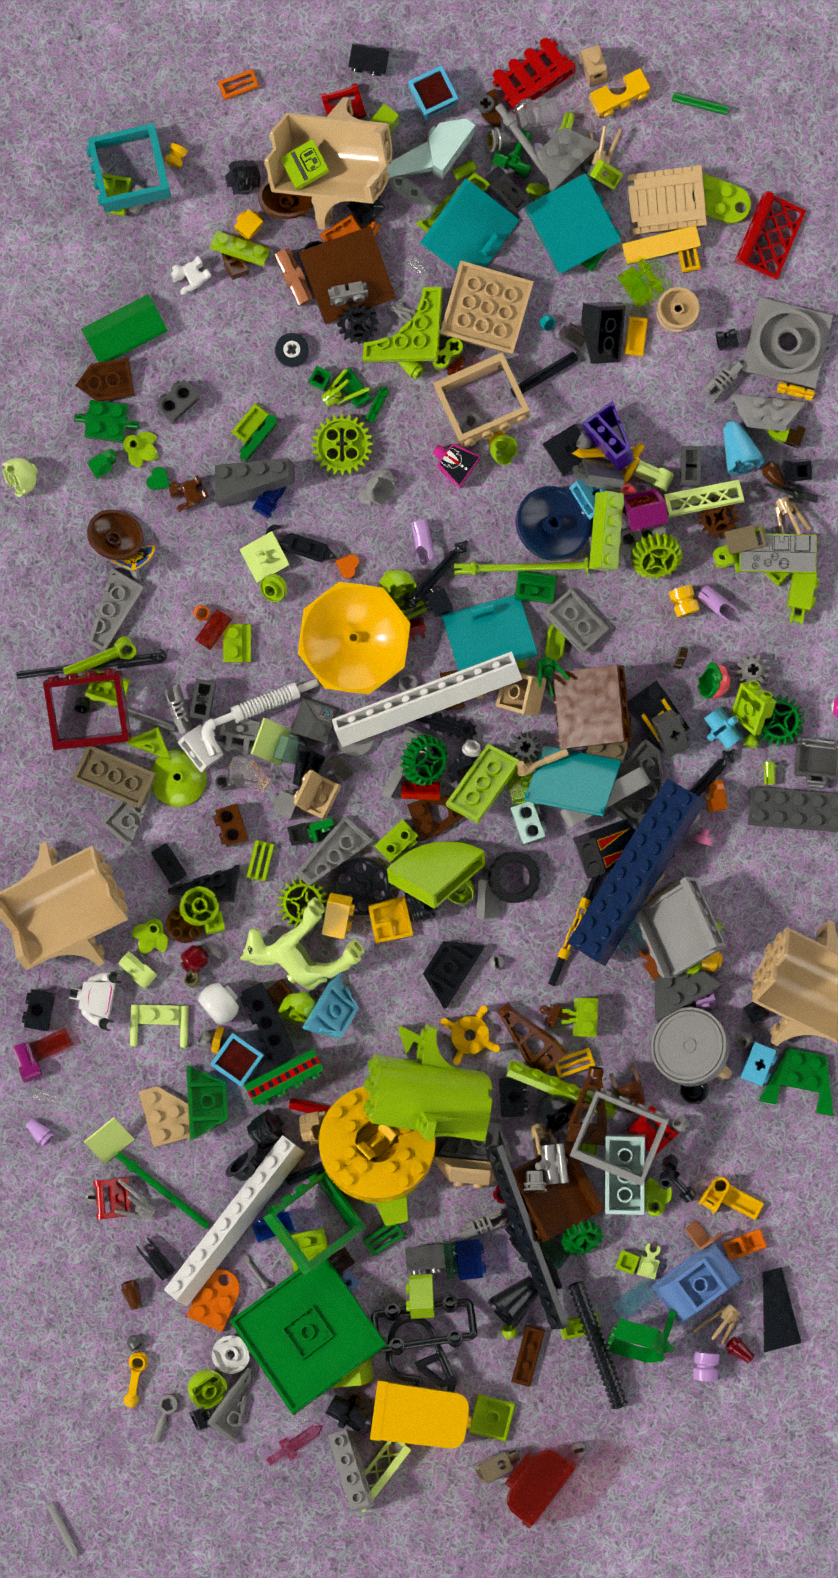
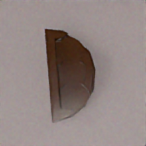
[480,89,501,127]

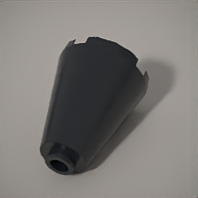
[488,1276,539,1329]

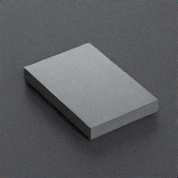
[543,588,610,655]

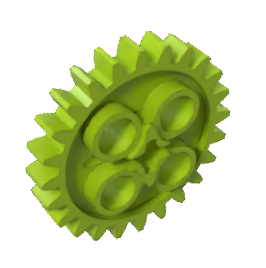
[311,414,373,476]

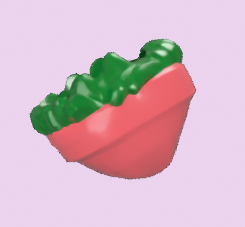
[697,662,731,699]

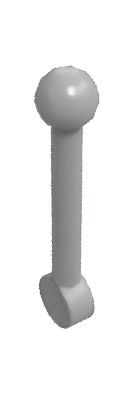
[242,1255,269,1289]

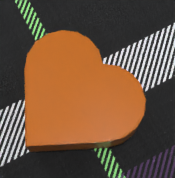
[335,554,359,579]

